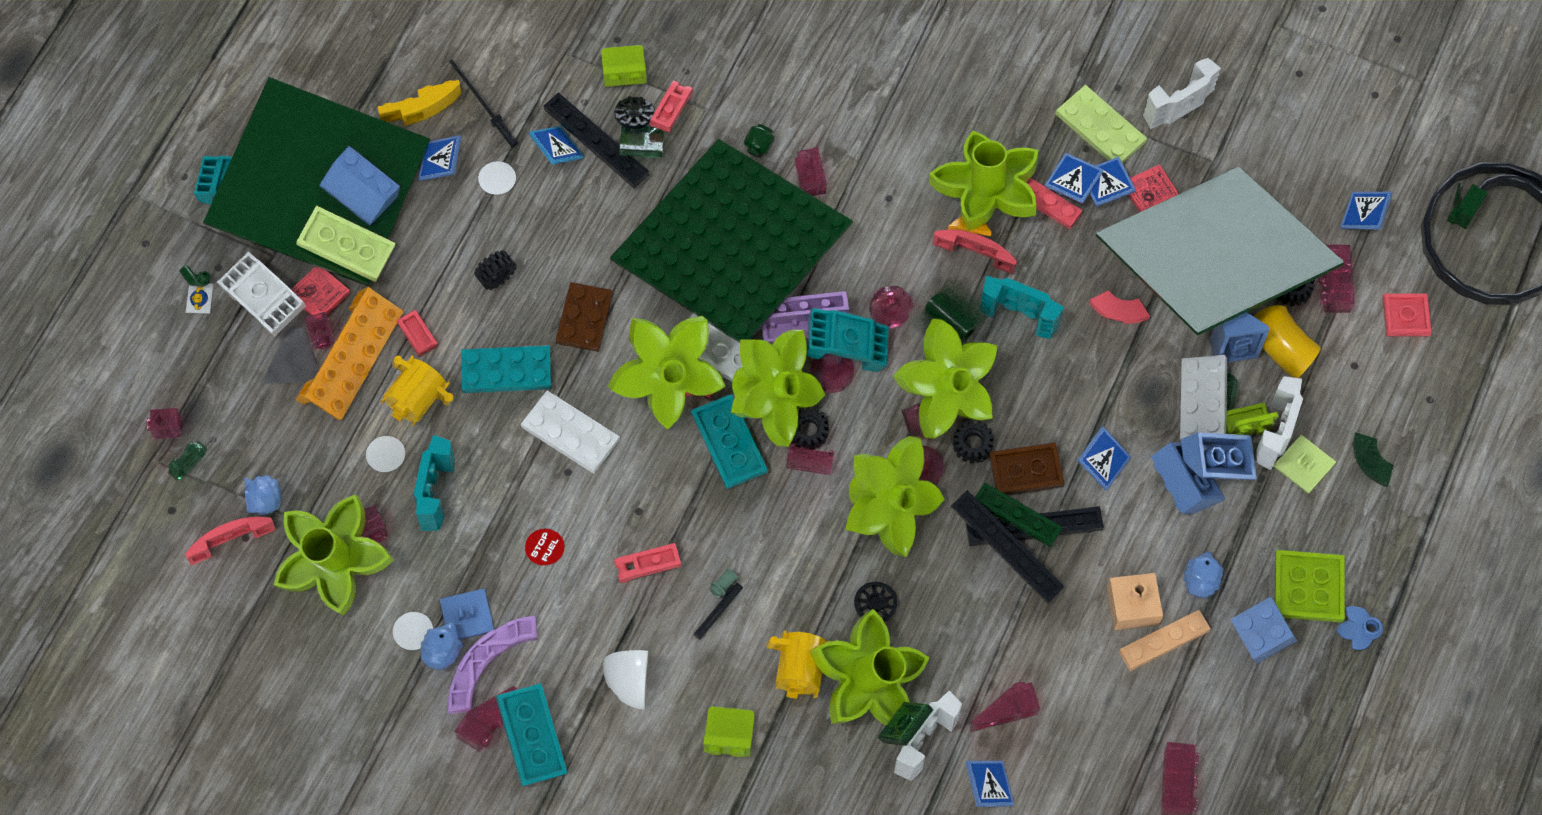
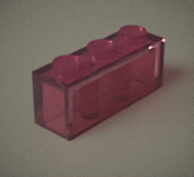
[1318,244,1355,313]
[1161,742,1199,815]

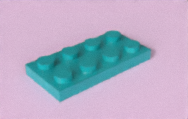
[461,345,551,393]
[691,394,768,489]
[495,683,568,787]

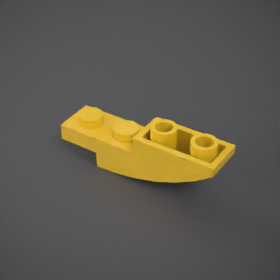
[377,80,462,127]

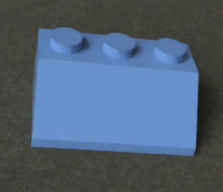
[320,146,400,226]
[1209,312,1269,362]
[1181,432,1257,480]
[1151,442,1225,514]

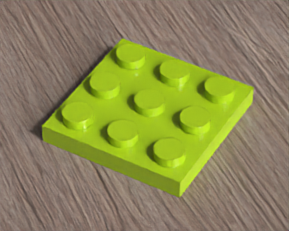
[1274,550,1345,623]

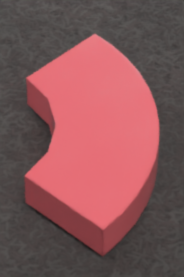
[1089,290,1150,324]

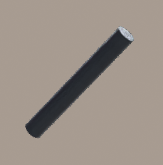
[693,582,743,640]

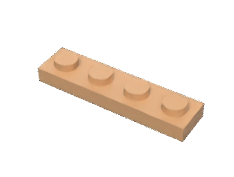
[1119,610,1211,671]

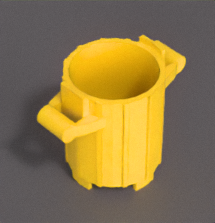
[381,355,453,426]
[766,630,830,699]

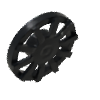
[614,96,654,129]
[854,582,897,622]

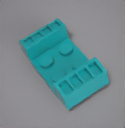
[193,155,232,204]
[979,276,1064,339]
[806,308,889,372]
[413,435,455,531]

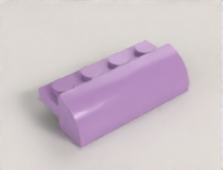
[761,291,849,345]

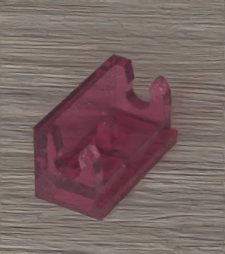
[794,147,827,196]
[786,443,834,475]

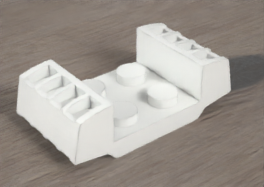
[1143,58,1221,129]
[217,252,306,337]
[1255,376,1303,470]
[894,691,962,781]

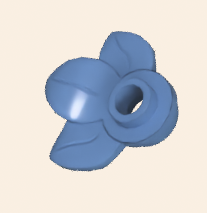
[1336,606,1383,650]

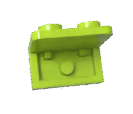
[601,45,647,87]
[1226,402,1279,435]
[703,706,754,757]

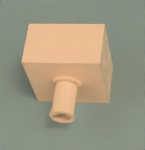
[1107,573,1163,630]

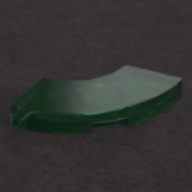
[1353,432,1394,487]

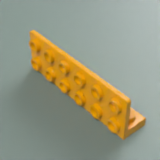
[296,287,403,420]

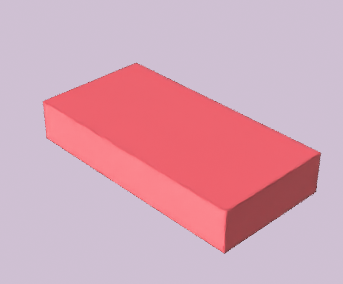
[397,310,438,357]

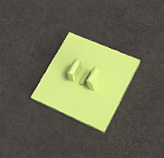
[1273,435,1336,494]

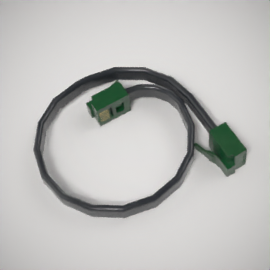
[1420,162,1542,305]

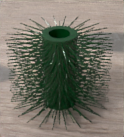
[911,277,989,345]

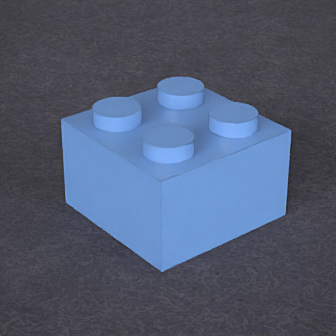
[1230,597,1297,663]

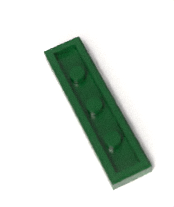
[975,482,1063,548]

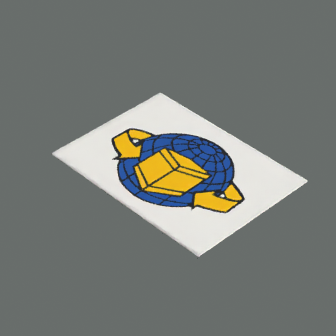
[186,284,213,314]

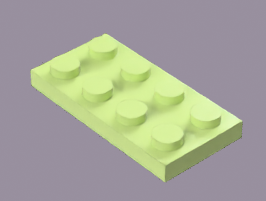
[1056,85,1147,164]
[296,206,396,282]

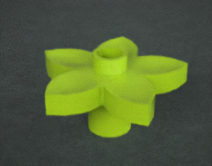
[929,131,1039,231]
[608,316,726,430]
[892,319,997,439]
[731,330,825,447]
[845,436,945,557]
[274,494,394,616]
[810,609,929,729]

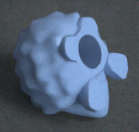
[244,475,282,516]
[1183,551,1224,598]
[420,622,463,670]

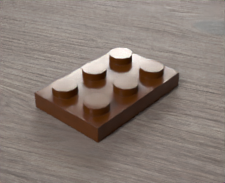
[555,282,613,352]
[989,442,1064,495]

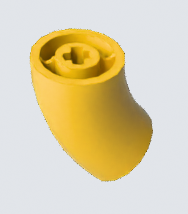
[1253,305,1321,378]

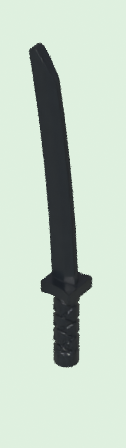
[449,59,518,148]

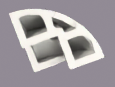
[603,650,648,710]

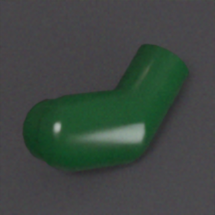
[179,265,210,287]

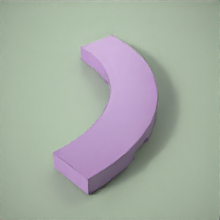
[448,616,537,714]

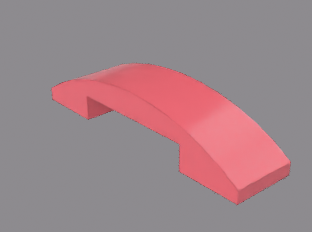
[932,230,1017,274]
[185,517,276,565]

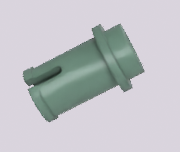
[709,569,738,598]

